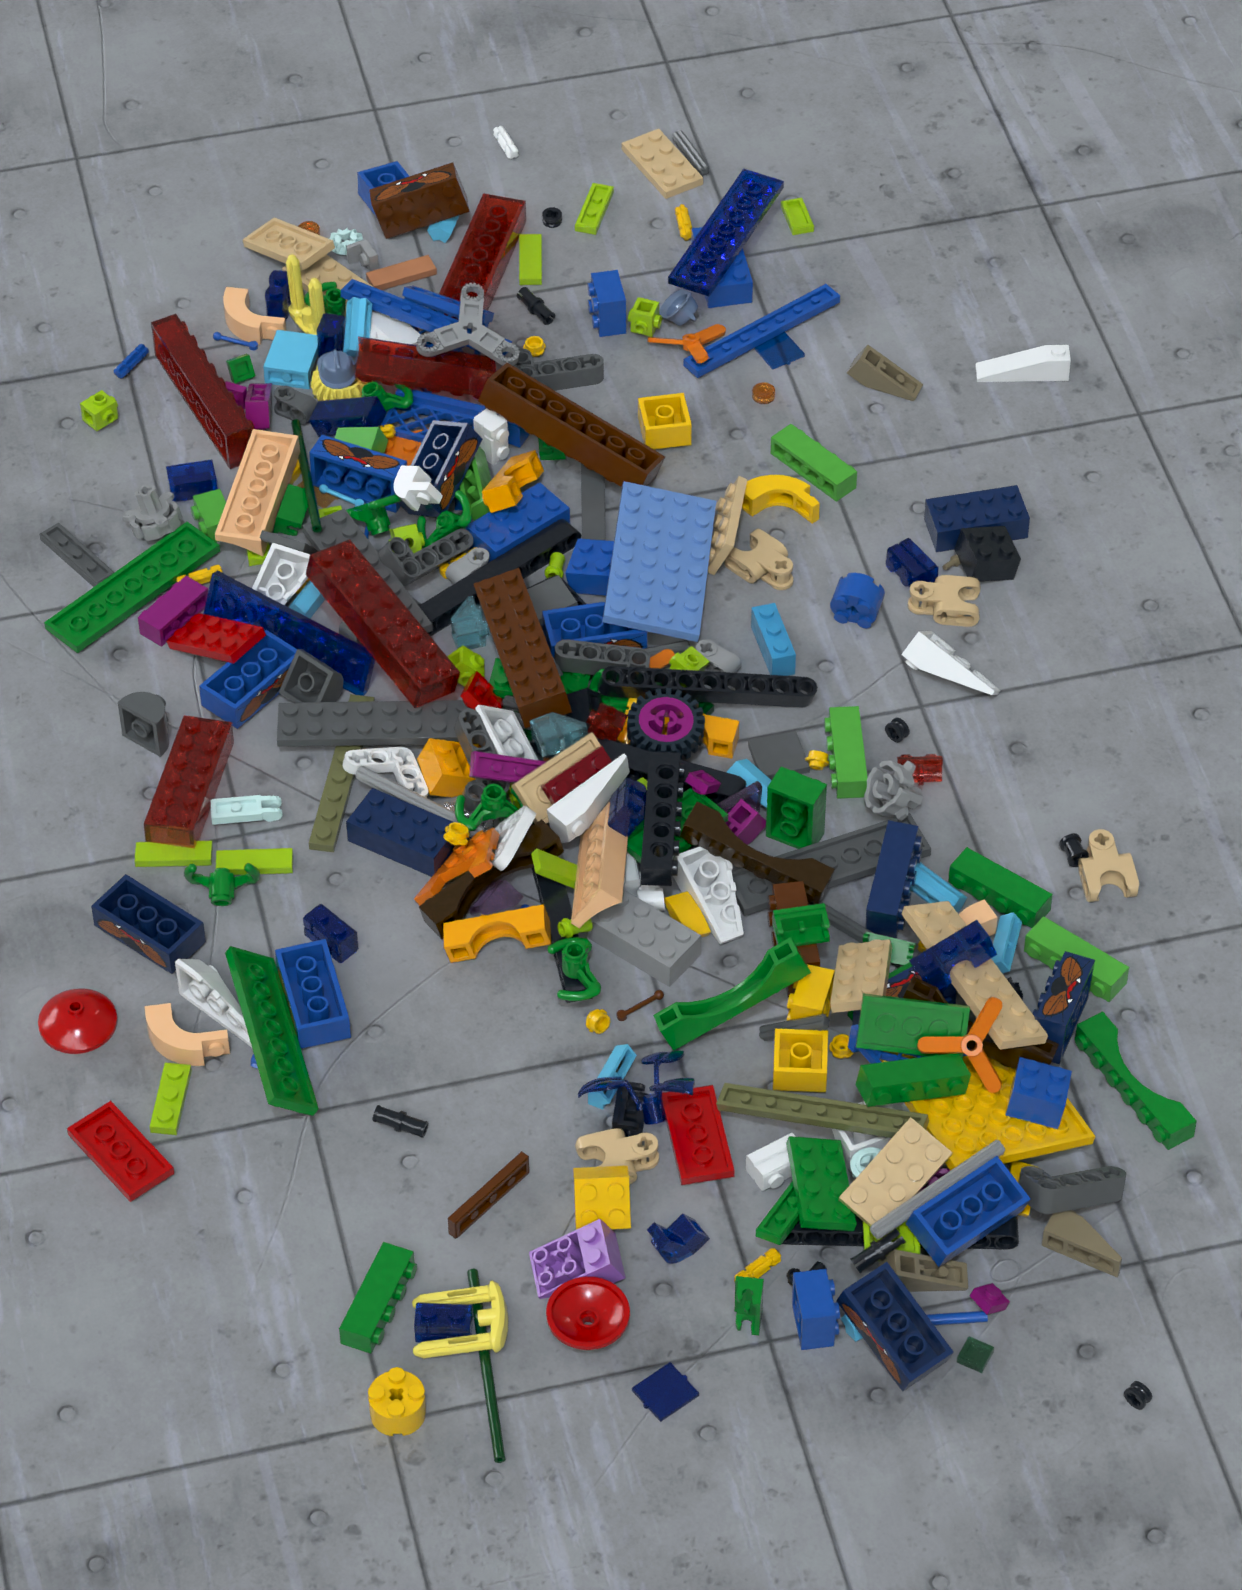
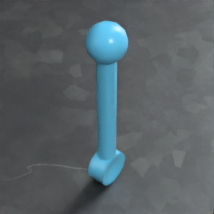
[319,484,364,507]

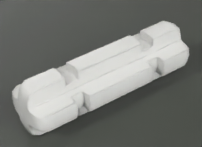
[493,125,519,159]

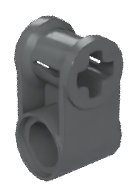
[274,386,319,425]

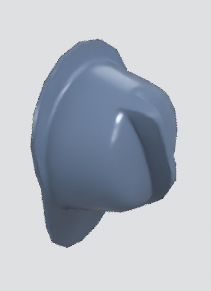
[659,289,698,326]
[317,349,356,389]

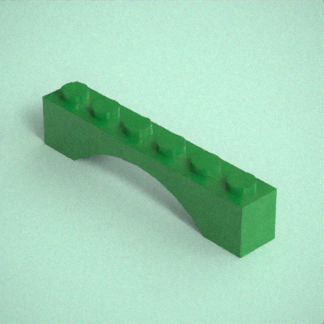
[653,937,811,1051]
[1074,1011,1197,1150]

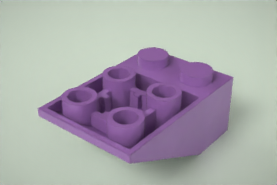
[529,1219,626,1299]

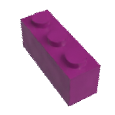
[138,576,210,647]

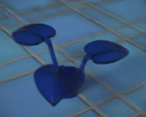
[578,1051,695,1125]

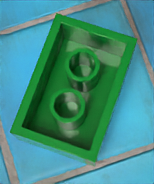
[766,767,827,849]

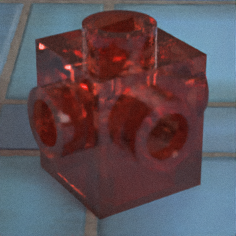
[586,702,628,742]

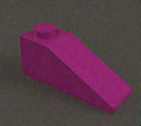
[245,383,272,431]
[726,799,766,845]

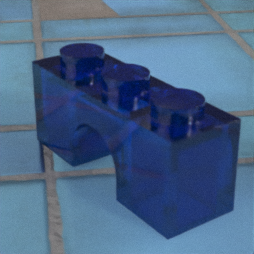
[909,920,997,990]

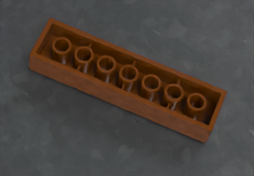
[478,362,665,487]
[473,568,572,728]

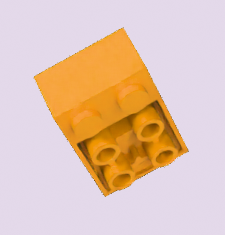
[417,738,482,798]

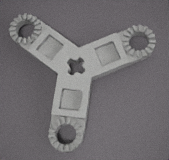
[416,283,520,366]

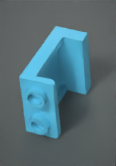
[263,330,323,389]

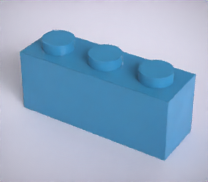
[751,603,796,676]

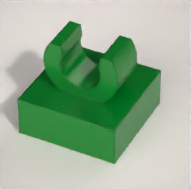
[226,353,256,383]

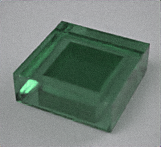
[957,1336,994,1373]

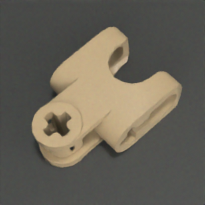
[724,529,793,590]
[908,575,981,627]
[1078,829,1139,902]
[575,1128,659,1185]

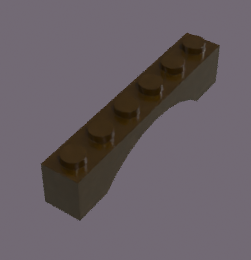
[680,801,835,904]
[419,819,564,939]
[903,976,1059,1070]

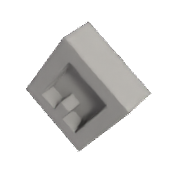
[346,239,379,272]

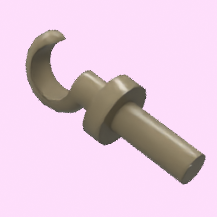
[942,554,961,570]

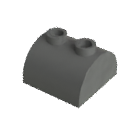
[279,649,344,703]
[118,692,169,757]

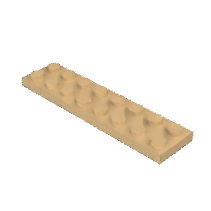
[902,901,1048,1050]

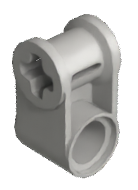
[445,548,490,584]
[695,639,742,673]

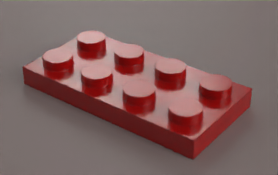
[166,613,266,663]
[661,1085,735,1185]
[67,1101,174,1202]

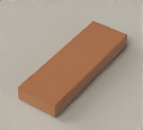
[366,255,437,290]

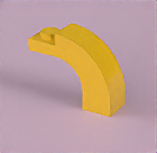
[742,475,820,524]

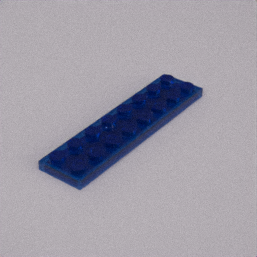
[668,169,784,297]
[203,571,377,696]

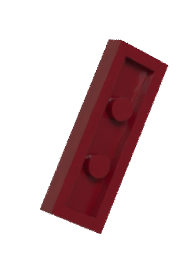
[541,746,612,805]

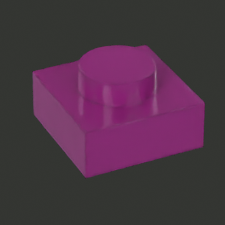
[222,381,247,410]
[685,770,721,795]
[970,1283,1010,1315]

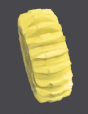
[311,359,373,410]

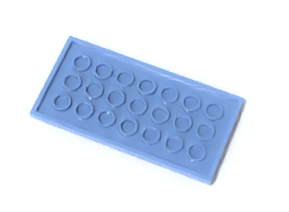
[602,481,716,642]

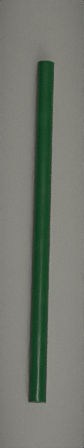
[291,419,322,533]
[467,1269,506,1463]

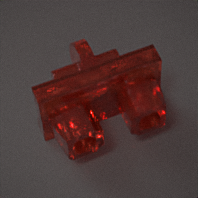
[897,754,943,786]

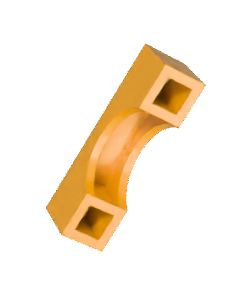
[482,450,544,513]
[662,714,739,759]
[443,904,551,963]

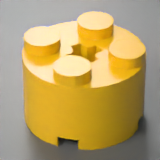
[368,1367,426,1436]

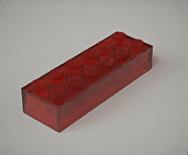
[354,336,496,399]
[144,715,234,849]

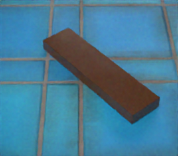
[448,1151,529,1239]

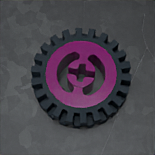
[627,688,705,760]

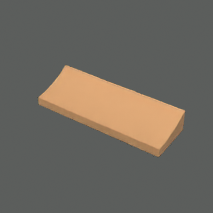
[215,429,300,556]
[571,802,630,929]

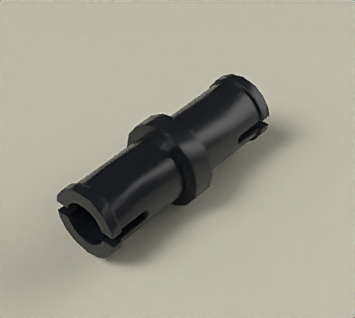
[517,287,555,325]
[372,1105,429,1138]
[850,1228,906,1274]

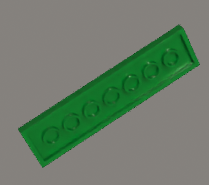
[44,522,220,653]
[225,946,319,1116]

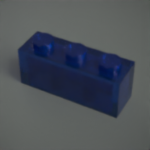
[309,396,387,437]

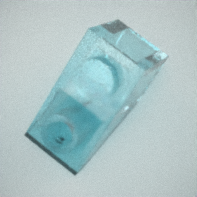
[451,596,489,650]
[530,712,588,757]

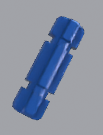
[114,344,149,379]

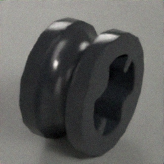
[542,207,562,228]
[885,717,910,743]
[1124,1381,1153,1410]

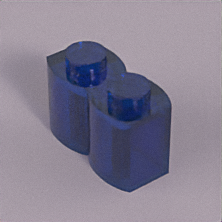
[265,270,291,321]

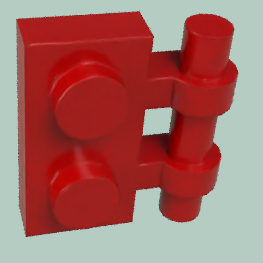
[460,671,503,710]

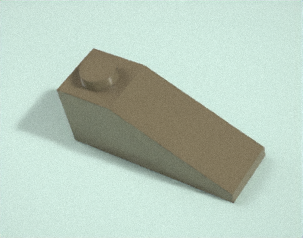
[847,345,923,401]
[1042,1210,1122,1277]
[878,1250,968,1292]

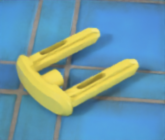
[286,254,331,340]
[412,1280,508,1358]

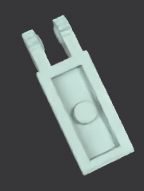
[210,795,283,825]

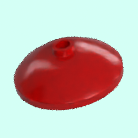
[38,988,117,1054]
[546,1277,630,1350]

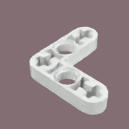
[342,747,429,798]
[491,806,536,871]

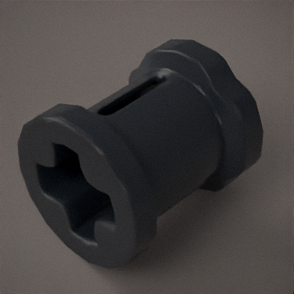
[1059,833,1089,867]

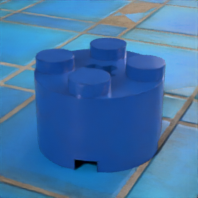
[830,573,885,629]

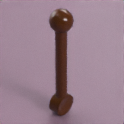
[617,990,664,1021]

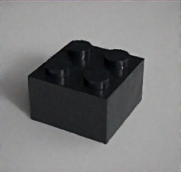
[954,526,1021,582]

